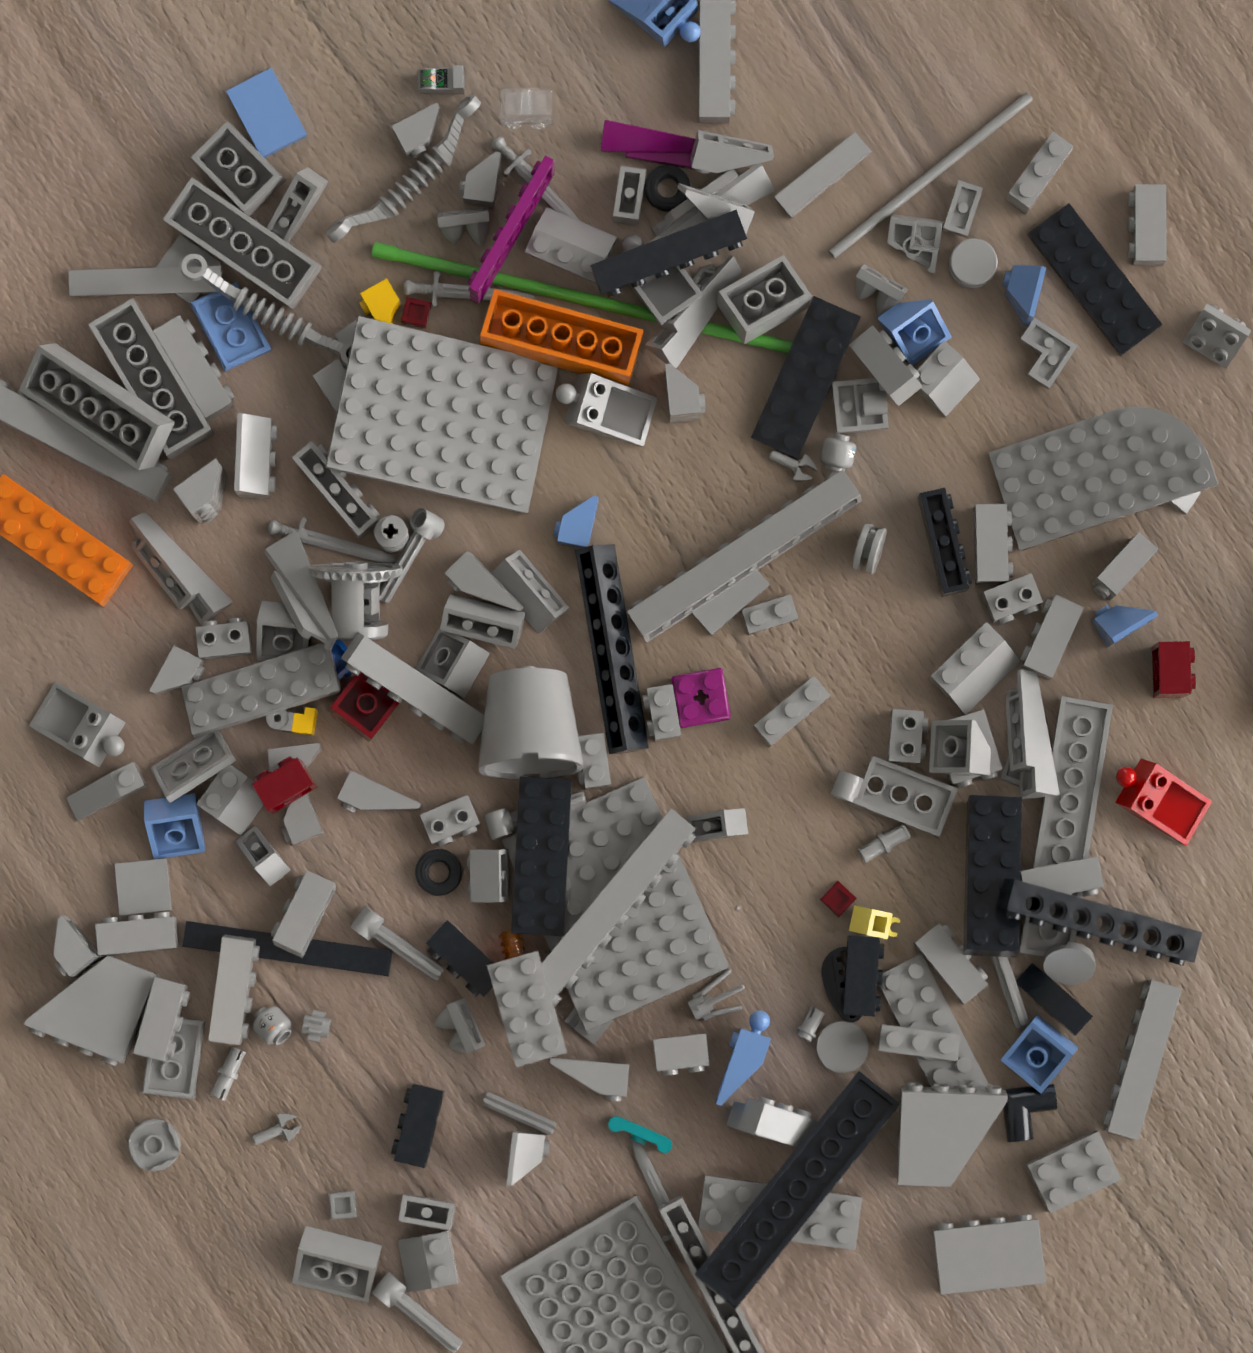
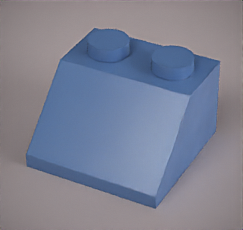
[144,793,206,859]
[1001,1014,1079,1093]

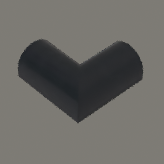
[1002,1084,1057,1142]

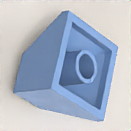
[1002,265,1046,326]
[877,299,952,366]
[1091,605,1158,647]

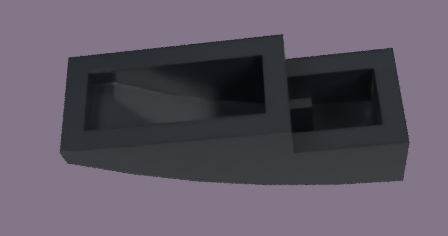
[1016,963,1093,1036]

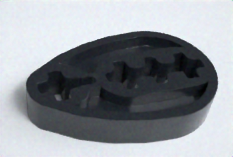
[821,947,862,1022]

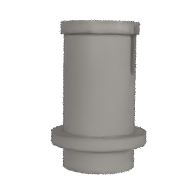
[797,1007,825,1042]

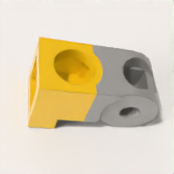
[266,707,318,736]

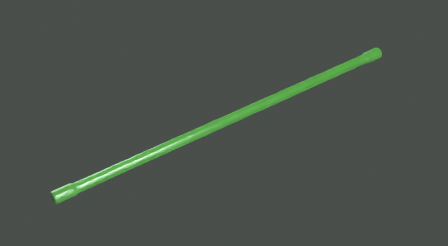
[372,242,793,354]

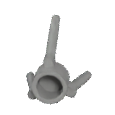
[688,969,745,1021]

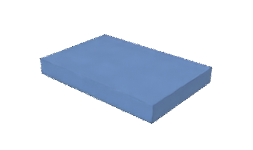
[226,68,307,158]
[190,282,271,372]

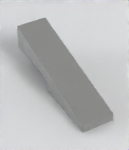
[774,132,872,218]

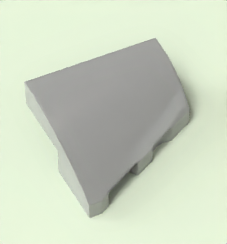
[887,214,943,273]

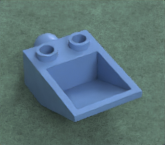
[608,0,700,48]
[715,1010,771,1106]

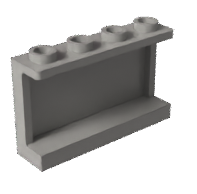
[932,1214,1046,1295]

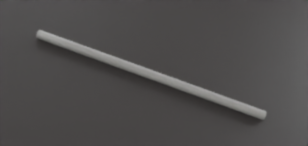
[829,92,1033,259]

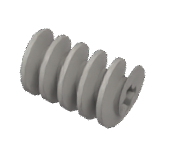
[374,515,410,553]

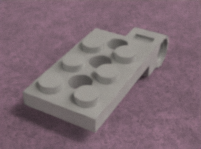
[830,756,958,837]

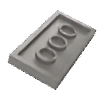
[487,951,567,1068]

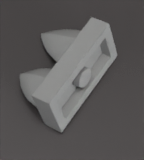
[437,207,490,246]
[855,264,909,316]
[434,998,486,1054]

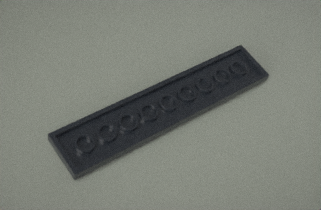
[694,1071,900,1309]

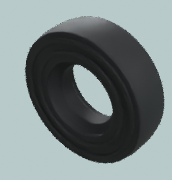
[645,165,691,212]
[415,849,462,896]

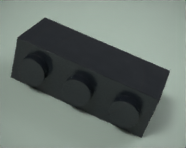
[426,920,494,997]
[842,935,884,1017]
[391,1083,445,1168]

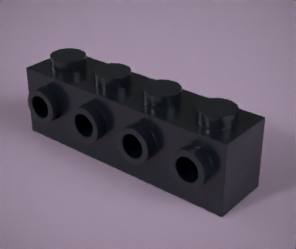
[918,487,972,597]

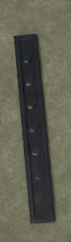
[182,921,393,977]

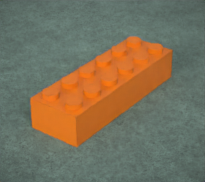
[480,289,644,387]
[0,474,134,607]

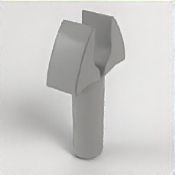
[769,450,817,482]
[252,1114,302,1145]

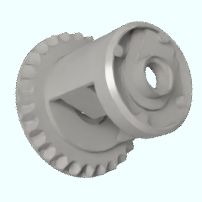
[309,561,403,642]

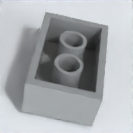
[191,121,286,216]
[716,255,812,344]
[1024,1131,1122,1213]

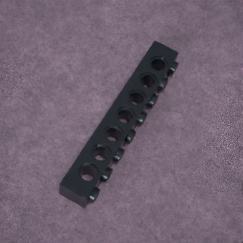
[575,544,649,754]
[997,878,1202,966]

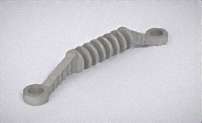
[326,94,481,243]
[181,254,352,367]

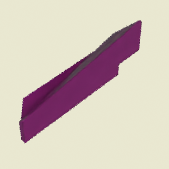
[600,120,695,170]

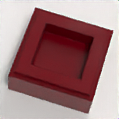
[401,297,432,329]
[820,881,857,918]

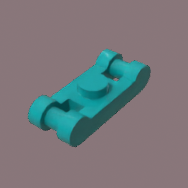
[608,1116,672,1153]

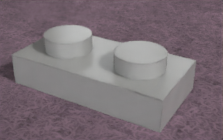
[942,180,983,238]
[741,594,798,635]

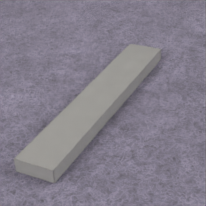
[68,266,222,296]

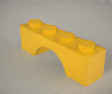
[359,278,401,324]

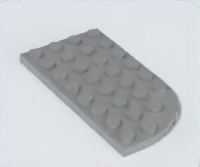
[989,407,1219,551]

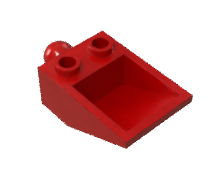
[1115,758,1212,846]

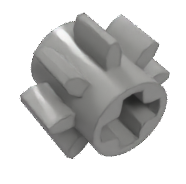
[302,1010,332,1042]

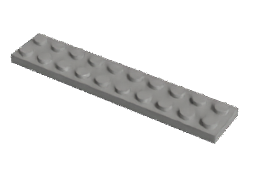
[1019,696,1113,957]

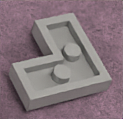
[1020,318,1077,390]

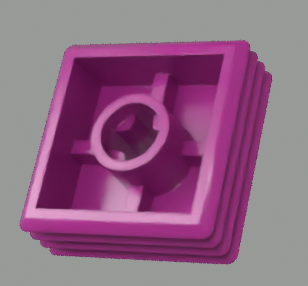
[671,668,731,728]

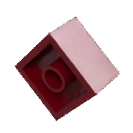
[1152,641,1196,698]
[328,672,399,742]
[252,756,318,814]

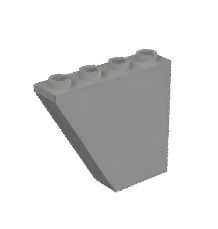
[24,956,159,1066]
[897,1083,1008,1187]

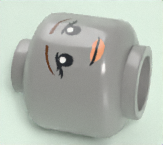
[253,1006,292,1045]

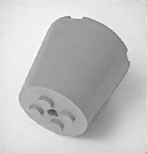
[478,666,583,780]

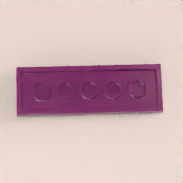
[467,155,554,305]

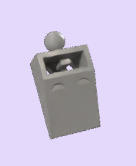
[622,234,704,325]
[556,373,657,447]
[29,681,126,767]

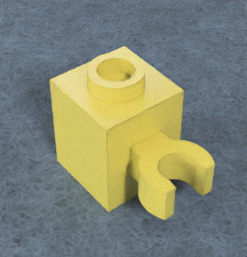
[849,905,900,939]

